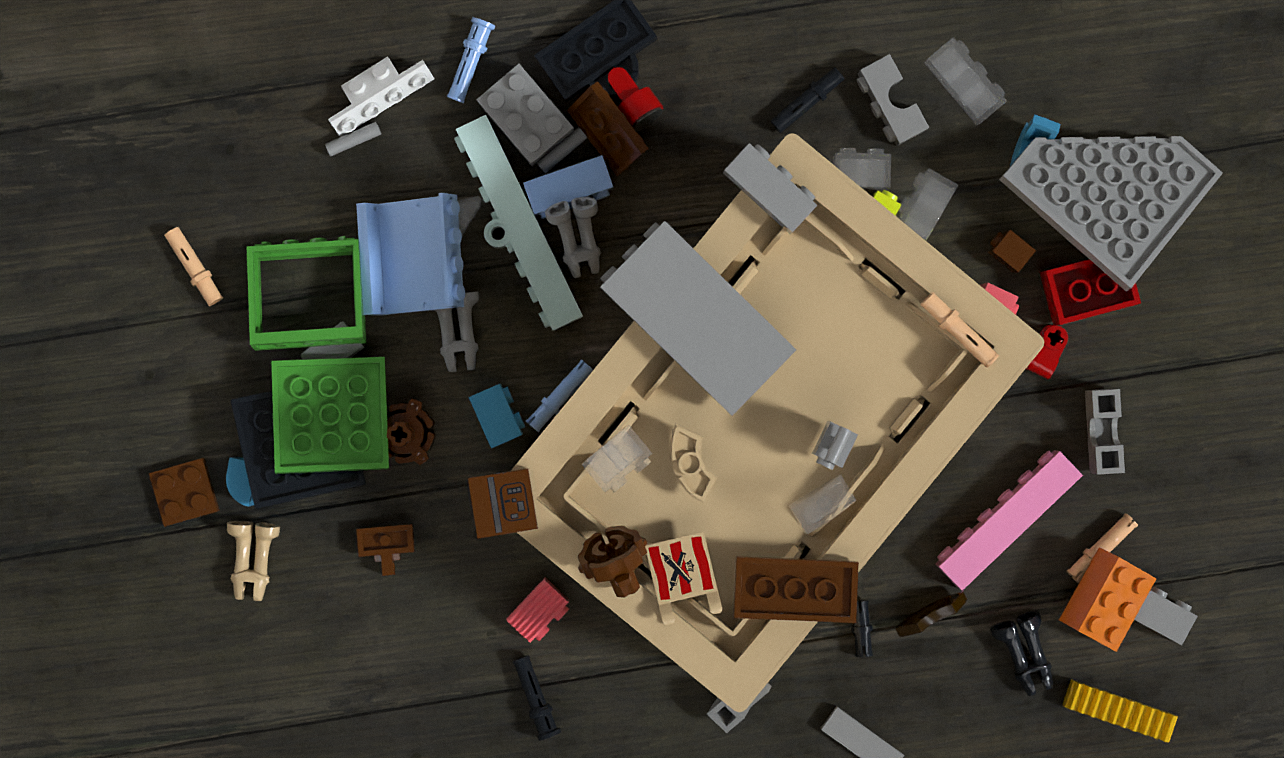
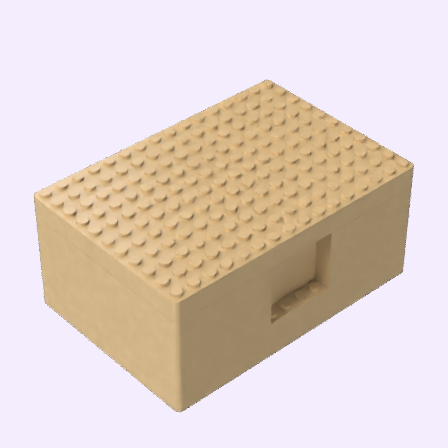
[511,133,1044,712]

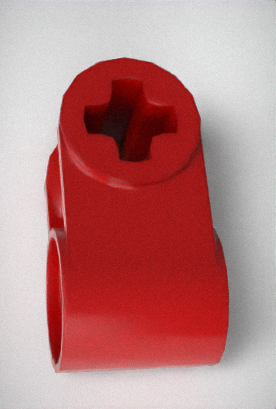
[1026,325,1068,379]

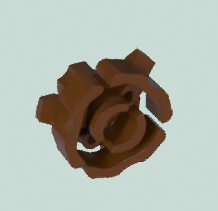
[387,398,436,465]
[578,525,648,598]

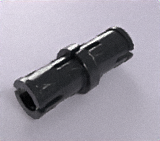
[851,600,873,657]

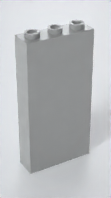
[600,221,796,416]

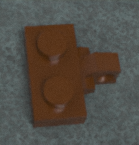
[356,524,415,576]

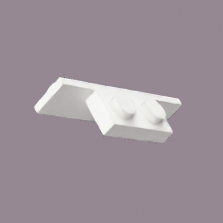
[328,57,434,137]

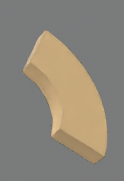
[670,423,718,505]

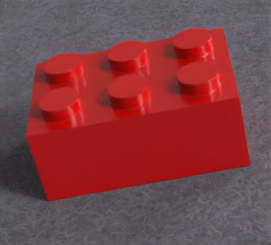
[1040,259,1141,326]

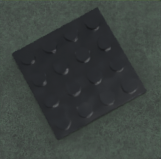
[230,391,366,510]

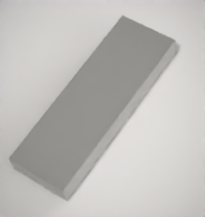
[821,706,904,758]

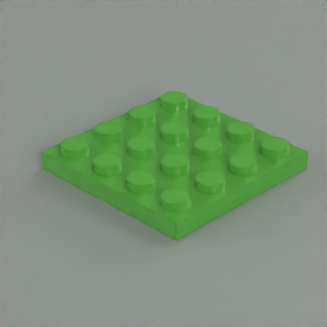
[272,357,389,474]

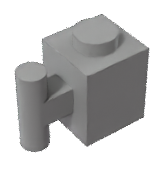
[812,421,858,470]

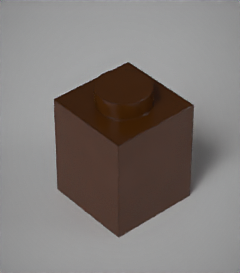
[988,230,1036,273]

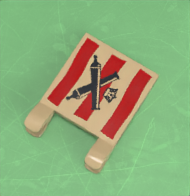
[645,532,722,626]

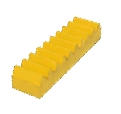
[1063,679,1178,742]

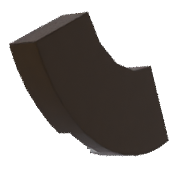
[895,591,967,637]

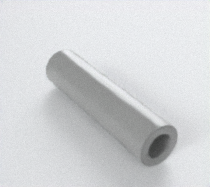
[325,122,381,156]
[537,127,587,174]

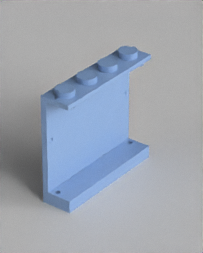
[356,193,465,316]

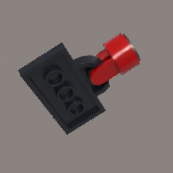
[534,0,663,132]

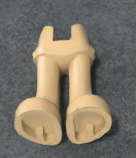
[227,521,280,601]

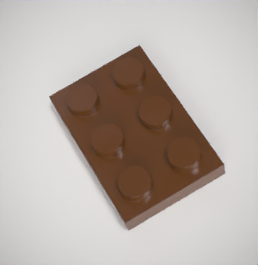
[567,82,649,176]

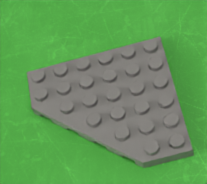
[999,136,1223,291]

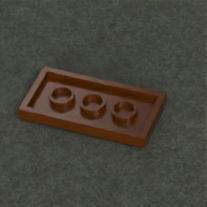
[733,556,859,623]

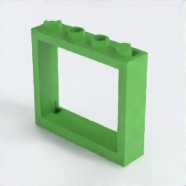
[247,236,366,351]

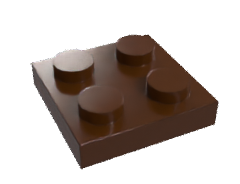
[149,458,220,527]

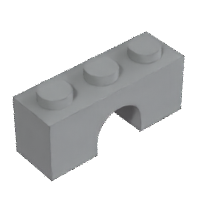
[857,54,929,146]
[1085,389,1125,475]

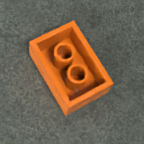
[1059,547,1156,652]

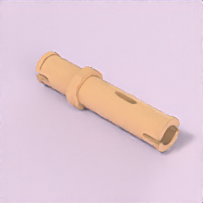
[164,227,223,306]
[920,292,999,368]
[1067,513,1138,583]

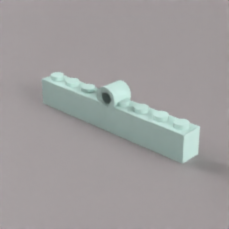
[454,115,583,331]

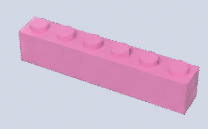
[935,450,1083,590]

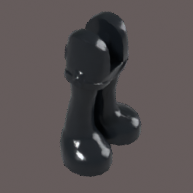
[990,611,1053,696]

